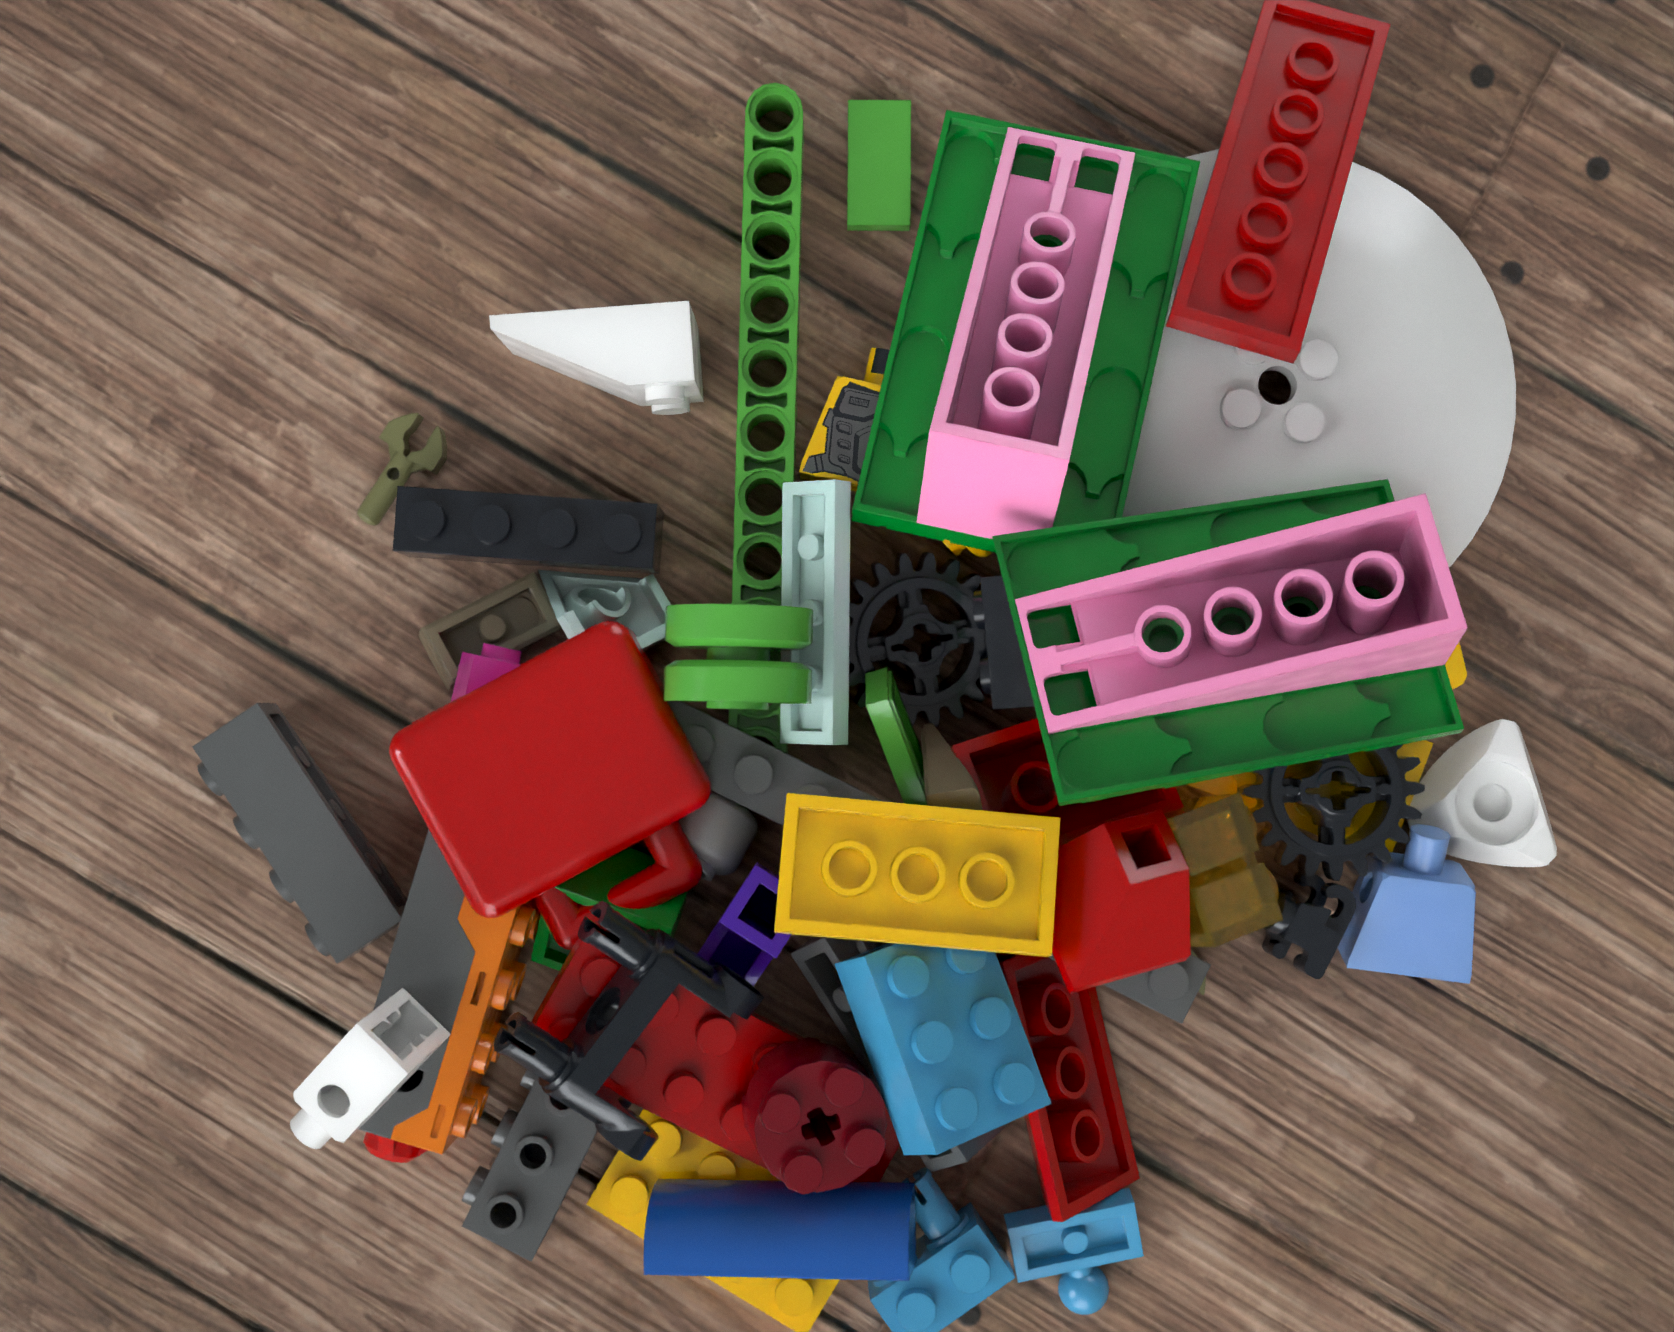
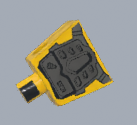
[799,348,890,492]

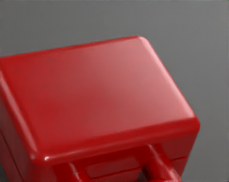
[389,621,712,950]

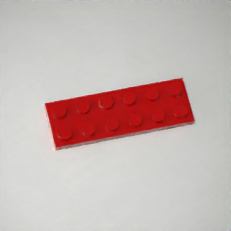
[1166,0,1391,364]
[531,938,900,1182]

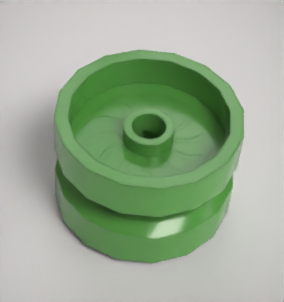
[664,604,813,710]

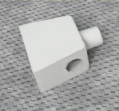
[290,988,451,1149]

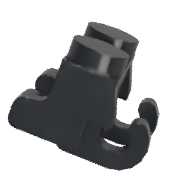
[1237,872,1356,979]

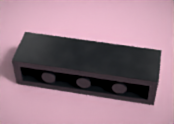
[393,486,664,574]

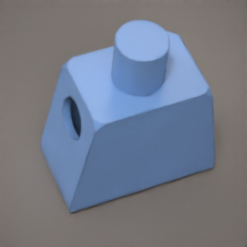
[1338,824,1476,984]

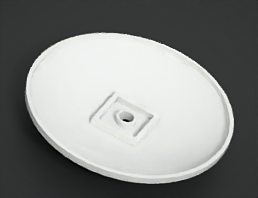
[1122,149,1516,567]

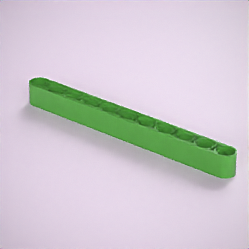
[729,83,804,753]

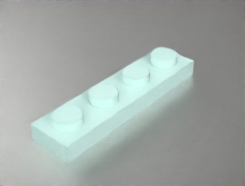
[780,479,851,745]

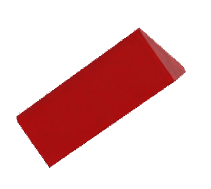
[995,952,1140,1222]

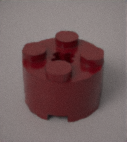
[741,1037,887,1195]

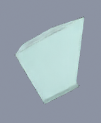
[538,570,671,652]

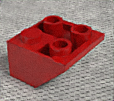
[1052,809,1191,994]

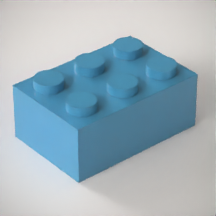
[835,943,1051,1155]

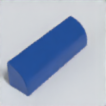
[644,1179,916,1281]

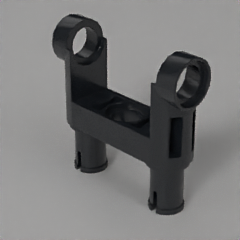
[493,901,764,1161]

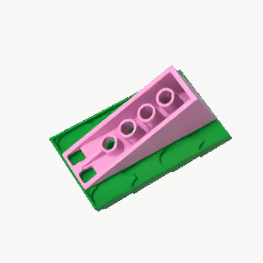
[851,110,1200,553]
[992,479,1467,806]

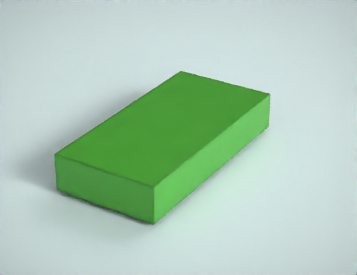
[847,100,911,231]
[865,667,927,805]

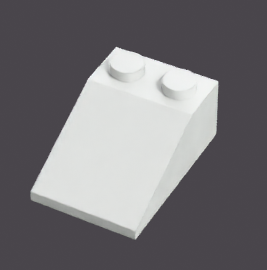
[489,301,704,415]

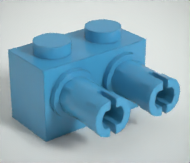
[868,1167,1015,1332]

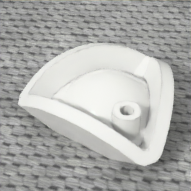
[1407,719,1557,867]

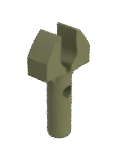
[357,413,447,526]

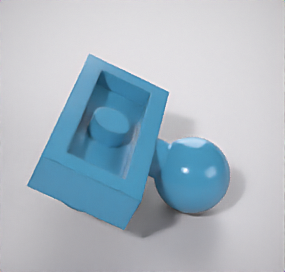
[1004,1188,1144,1315]

